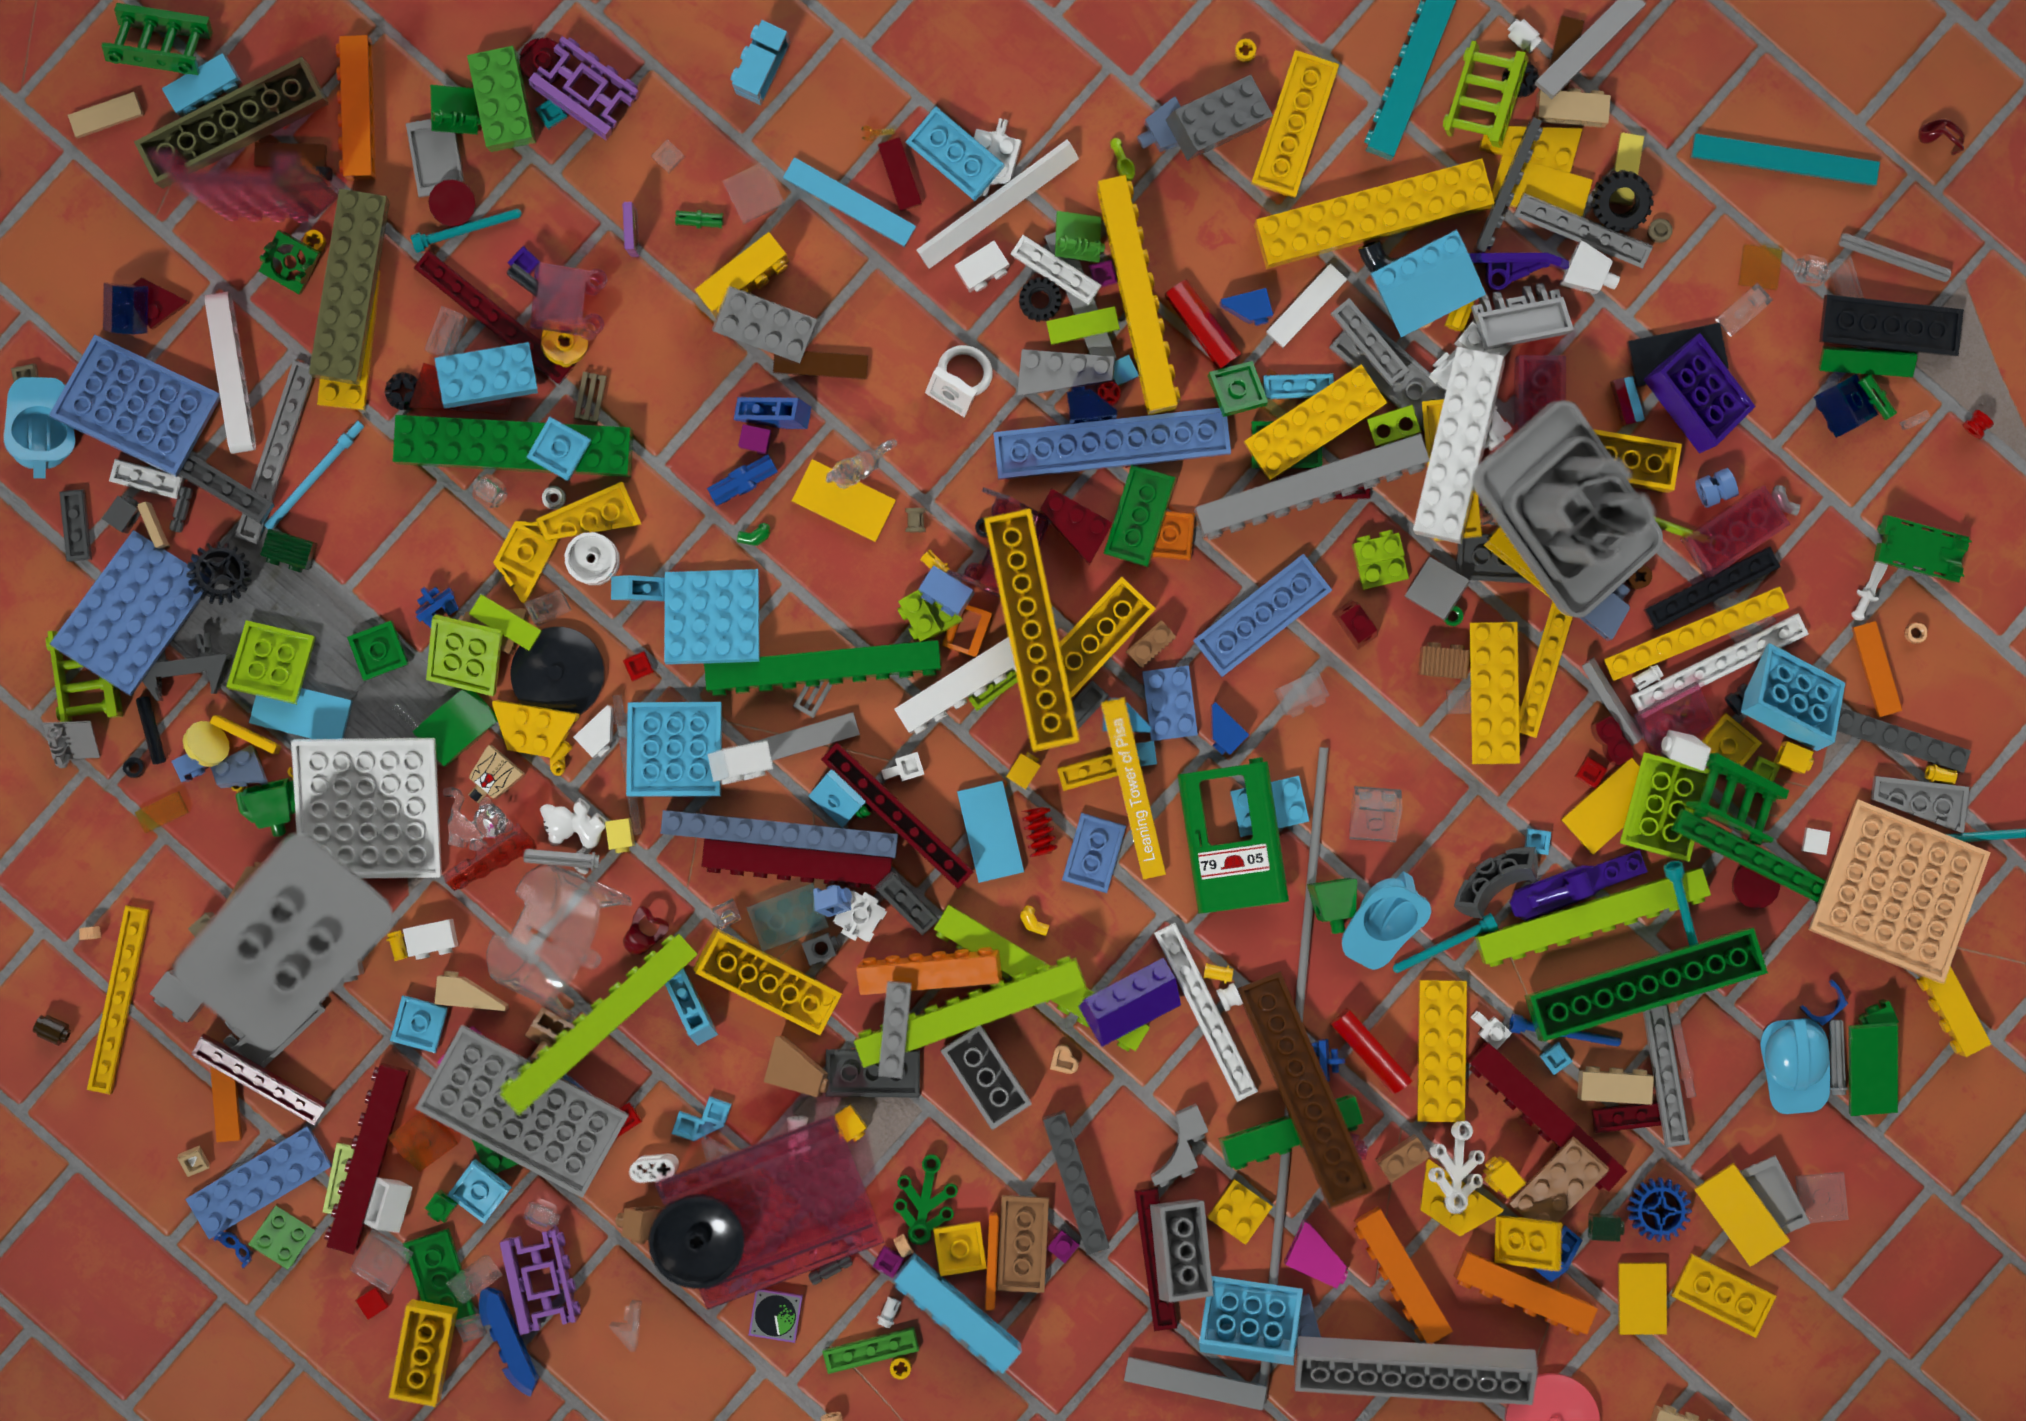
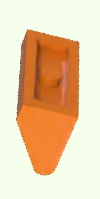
[941,605,992,658]

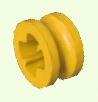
[1235,39,1256,62]
[303,230,326,252]
[890,1356,911,1379]

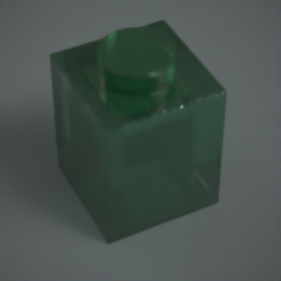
[1588,1213,1625,1242]

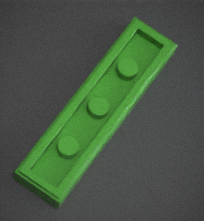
[822,1327,920,1374]

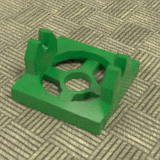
[258,230,321,294]

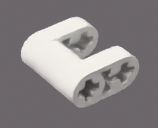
[629,1153,679,1182]

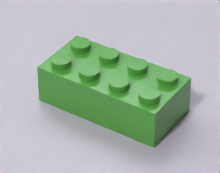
[467,46,536,152]

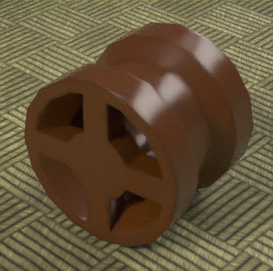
[1626,565,1652,589]

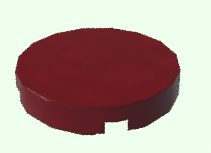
[520,38,566,84]
[428,179,476,226]
[1732,866,1780,909]

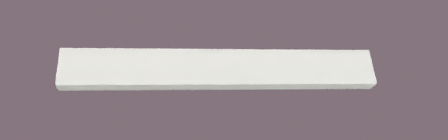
[917,140,1079,269]
[1630,613,1809,716]
[1154,923,1258,1102]

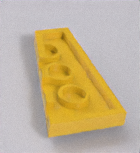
[1479,125,1583,173]
[536,482,641,541]

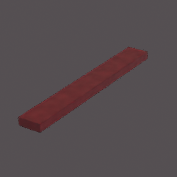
[413,250,574,386]

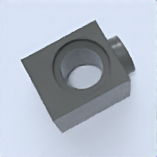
[102,495,141,534]
[802,933,840,965]

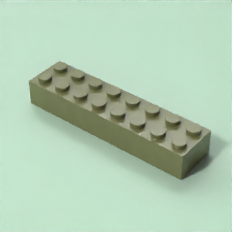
[134,57,329,189]
[309,188,390,385]

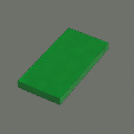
[1103,465,1177,568]
[1849,1022,1898,1116]
[403,1228,478,1326]

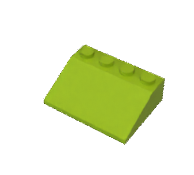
[1620,752,1710,862]

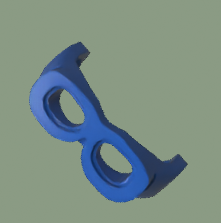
[1800,979,1848,1026]
[213,1231,253,1268]

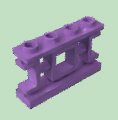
[529,36,639,141]
[499,1227,581,1335]

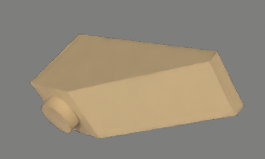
[434,971,509,1011]

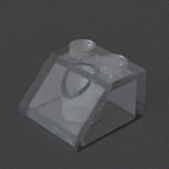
[1349,786,1402,842]

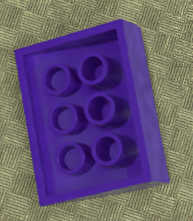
[1644,333,1756,454]

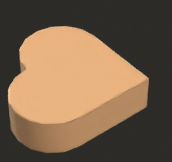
[1050,1044,1079,1074]

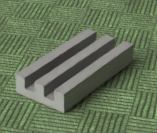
[793,682,833,718]

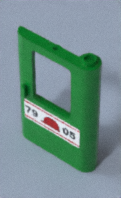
[1177,757,1289,914]

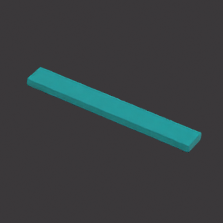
[1690,133,1880,186]

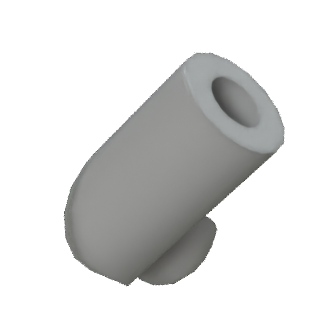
[1771,485,1801,516]

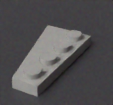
[1017,349,1115,397]
[1871,776,1969,834]

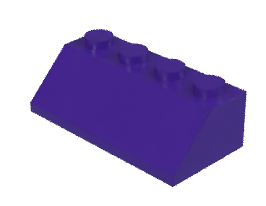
[1078,958,1181,1047]

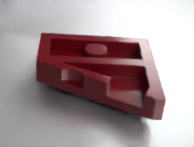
[123,277,189,330]

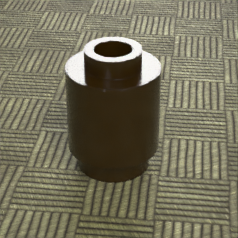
[33,1015,71,1046]

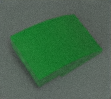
[412,689,498,766]

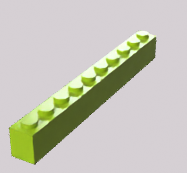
[1474,867,1711,967]
[934,904,1150,1052]
[499,934,698,1116]
[854,956,1086,1068]

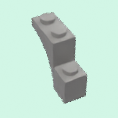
[1150,1103,1209,1187]

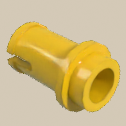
[920,549,950,573]
[1925,764,1957,785]
[386,930,408,961]
[1203,963,1234,984]

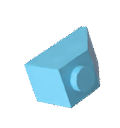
[611,575,665,601]

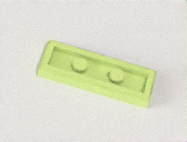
[323,1142,354,1214]

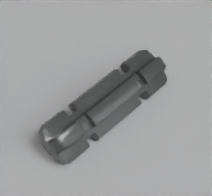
[169,487,193,532]
[808,1253,853,1285]

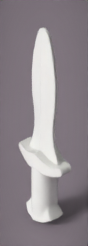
[1851,562,1888,621]

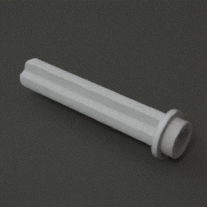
[523,849,600,871]
[1829,1020,1849,1095]

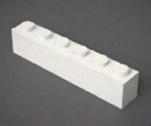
[894,637,1016,735]

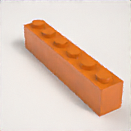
[336,35,376,180]
[856,947,1002,995]
[1353,1206,1453,1344]
[1453,1250,1598,1336]

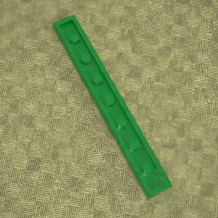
[1671,809,1826,903]

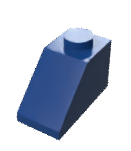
[1219,288,1273,326]
[1211,702,1249,755]
[1534,1225,1583,1283]

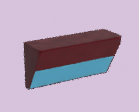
[1610,376,1646,427]

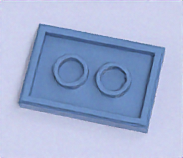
[1062,813,1126,893]

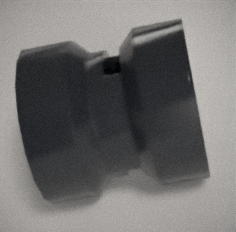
[1724,683,1747,716]

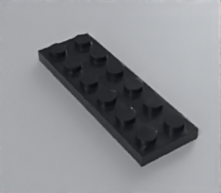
[1819,294,1964,357]

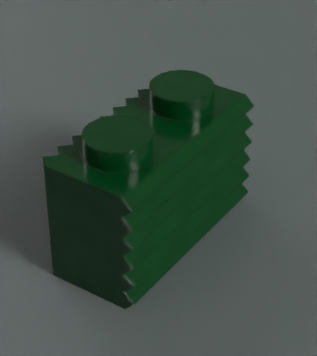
[260,529,317,573]

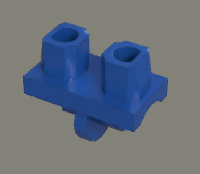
[415,586,459,628]
[1311,1039,1345,1082]

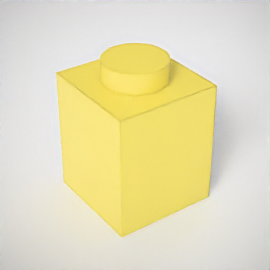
[605,818,635,853]

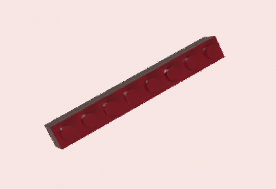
[821,743,974,889]
[701,839,893,889]
[1466,1041,1628,1192]
[324,1063,410,1255]

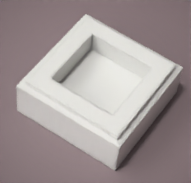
[1801,828,1830,855]

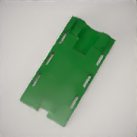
[1873,515,1972,583]

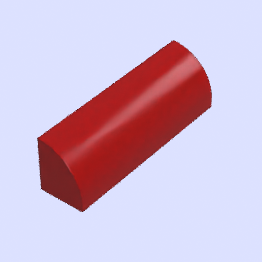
[1164,279,1242,370]
[1330,1008,1413,1094]

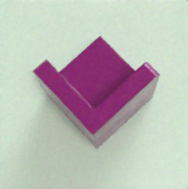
[738,424,772,455]

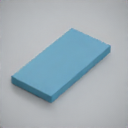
[906,106,1005,201]
[249,688,353,739]
[957,781,1024,883]

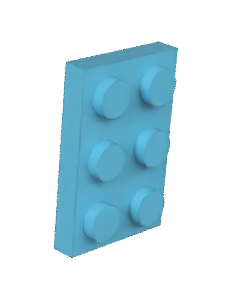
[1230,776,1309,837]

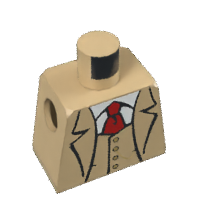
[468,745,526,803]

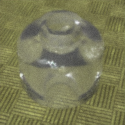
[1793,254,1830,287]
[471,474,508,509]
[523,1198,560,1232]

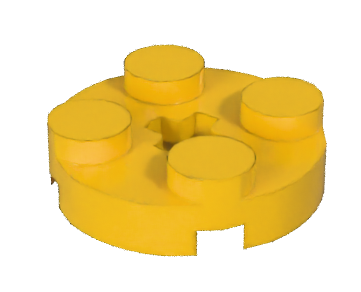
[541,319,588,367]

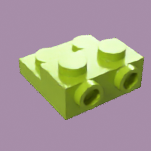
[1352,530,1409,590]
[897,590,964,642]

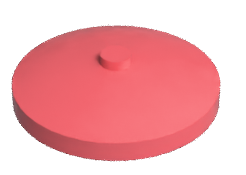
[1504,1373,1600,1421]

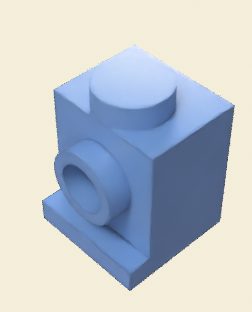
[171,754,207,782]
[813,885,852,917]

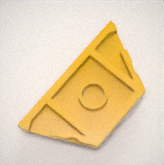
[493,521,560,604]
[492,700,580,758]
[1420,1159,1504,1236]

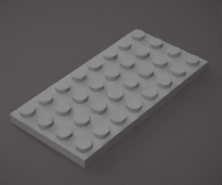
[415,1025,629,1198]

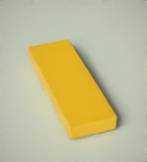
[210,715,281,754]
[1057,753,1118,791]

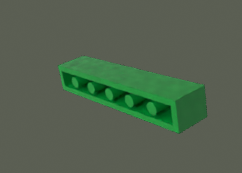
[1218,1094,1364,1170]

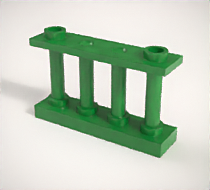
[101,3,213,75]
[1686,753,1789,845]

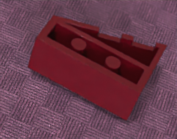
[1040,488,1113,565]

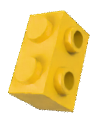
[1482,1156,1526,1198]

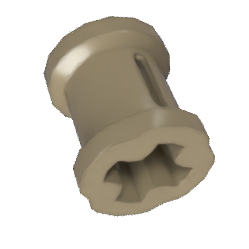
[905,508,926,532]

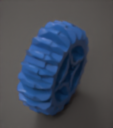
[1627,1177,1692,1242]

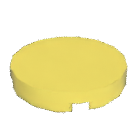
[183,721,230,767]

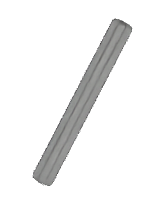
[1838,233,1952,282]

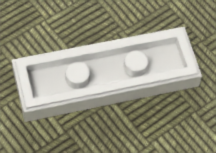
[109,459,184,499]

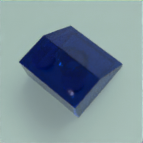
[103,282,148,335]
[1814,374,1879,438]
[1066,386,1117,424]

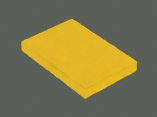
[1495,1215,1562,1271]
[1618,1262,1667,1335]

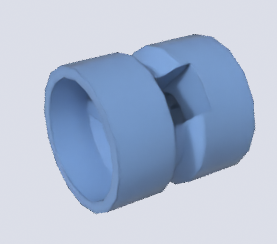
[1695,468,1739,508]

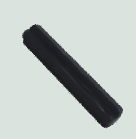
[136,696,166,765]

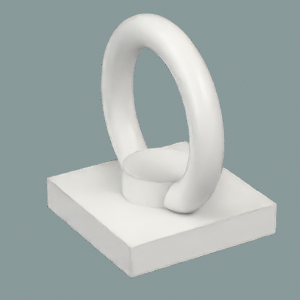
[925,345,993,417]

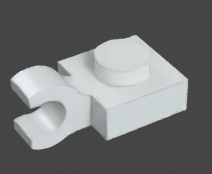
[881,752,924,781]
[1470,1010,1512,1050]

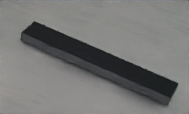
[1644,546,1781,630]

